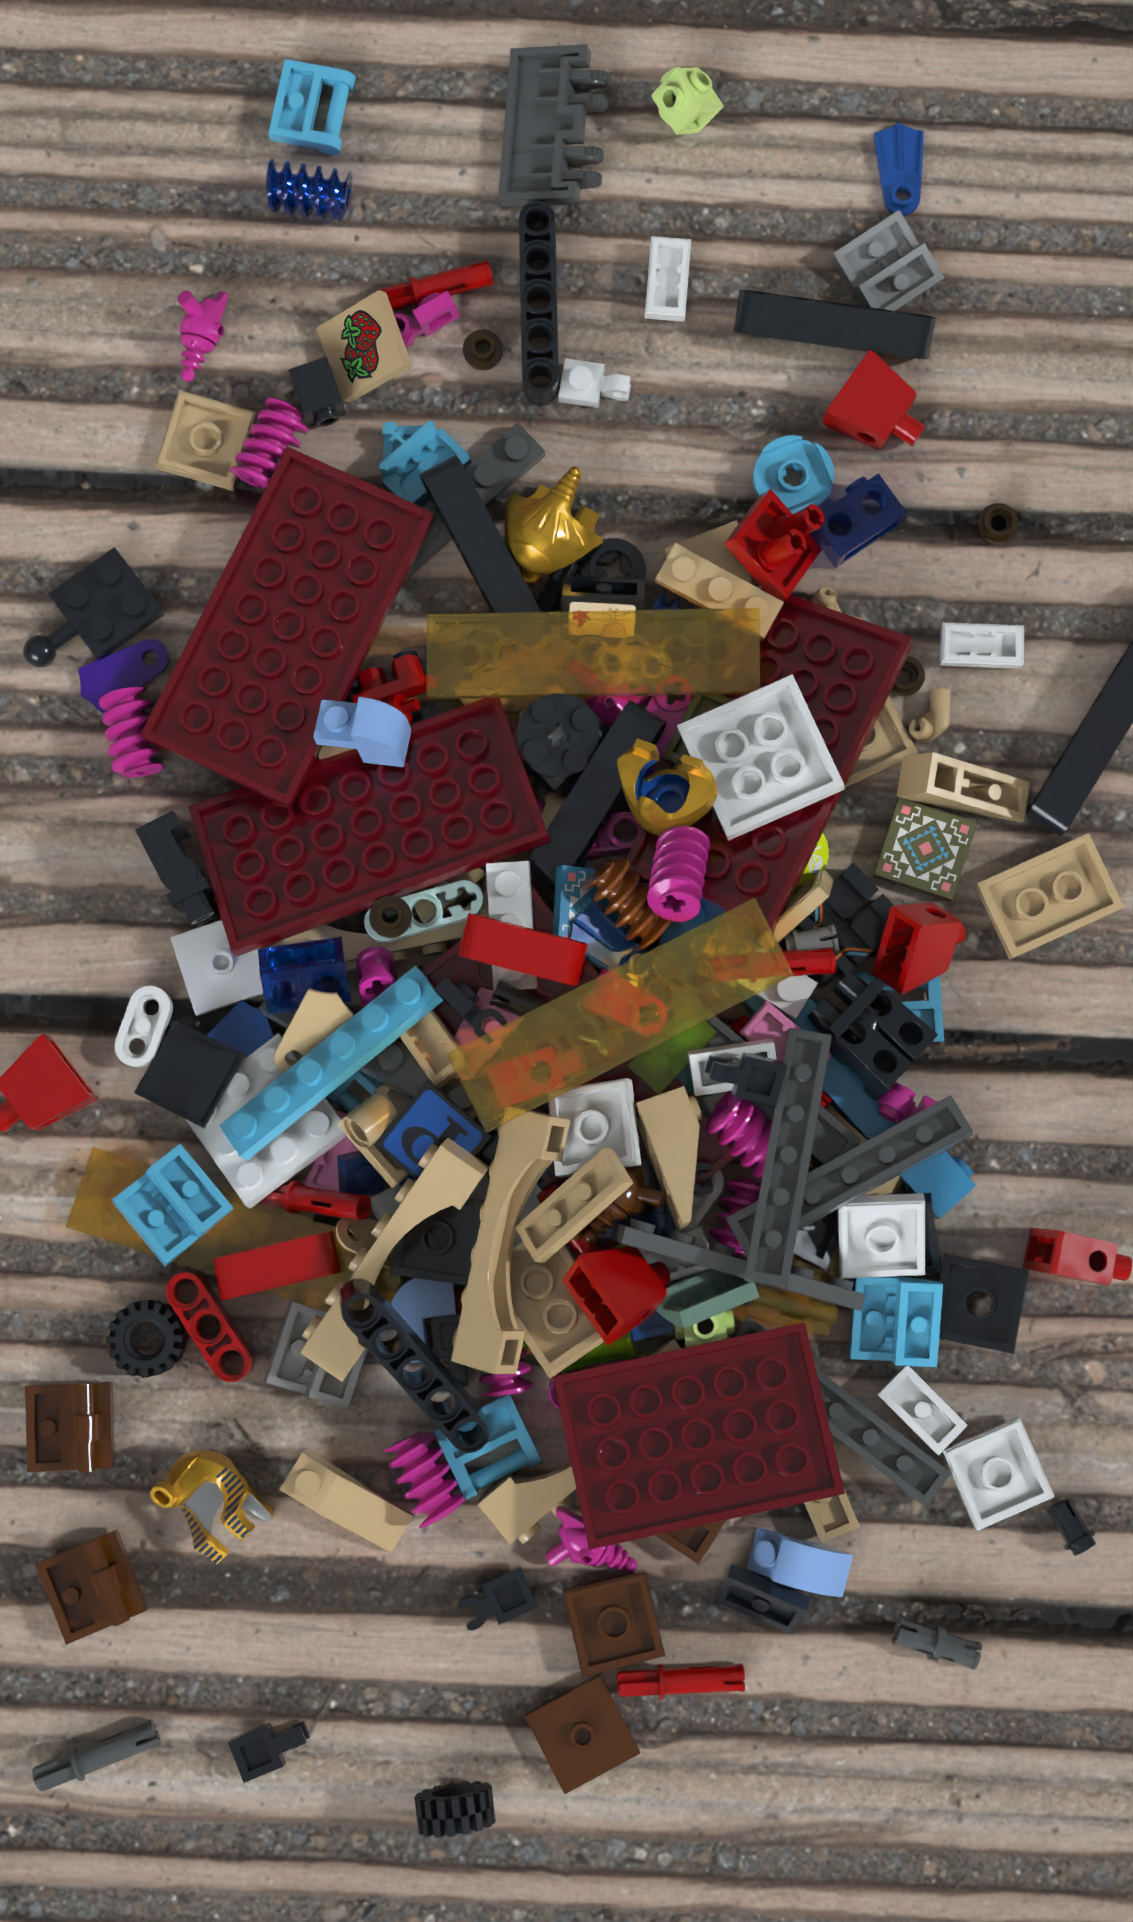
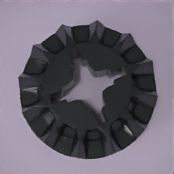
[581,538,646,579]

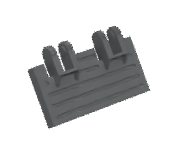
[498,44,610,207]

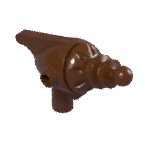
[583,1165,666,1244]

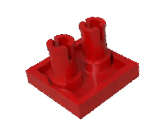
[724,489,825,601]

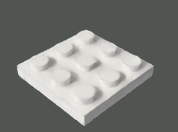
[677,674,845,841]
[185,1033,346,1209]

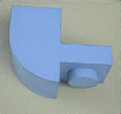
[313,697,411,767]
[391,1278,458,1363]
[746,1527,853,1597]

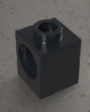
[288,356,346,427]

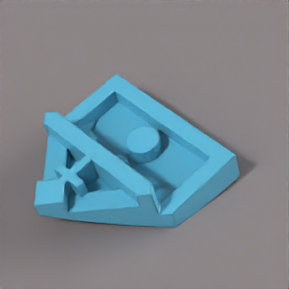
[379,421,472,506]

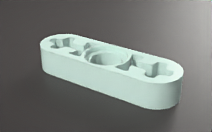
[364,880,484,943]

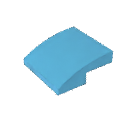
[112,1144,234,1267]
[848,1276,943,1367]

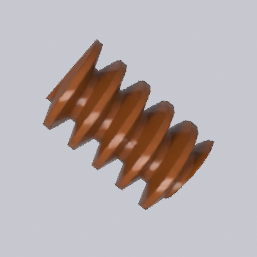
[581,857,671,951]

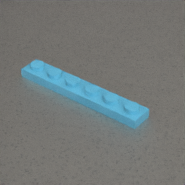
[219,965,444,1161]

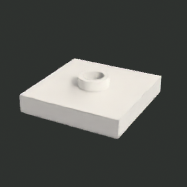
[170,920,275,1017]
[547,1078,641,1177]
[838,1193,925,1278]
[942,1417,1055,1531]

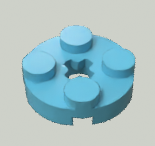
[752,435,835,514]

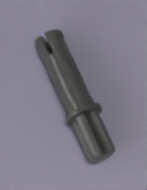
[32,1719,161,1791]

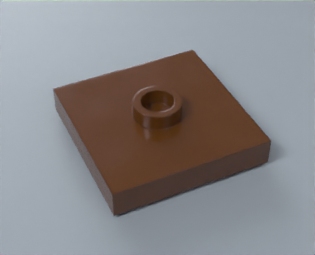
[562,1569,666,1677]
[525,1673,640,1794]

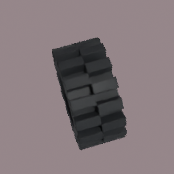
[106,1300,187,1378]
[414,1781,496,1838]

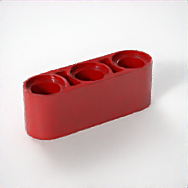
[457,913,589,986]
[213,1231,342,1301]
[166,1272,255,1382]

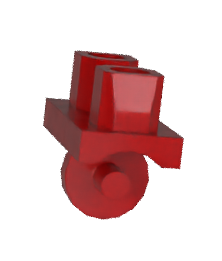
[352,654,437,725]

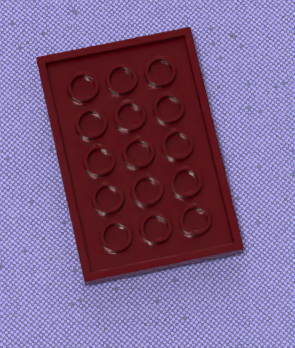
[553,1322,845,1550]

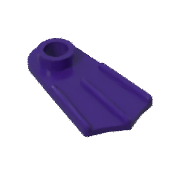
[78,639,169,713]

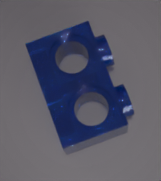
[810,473,907,569]
[258,936,351,1014]

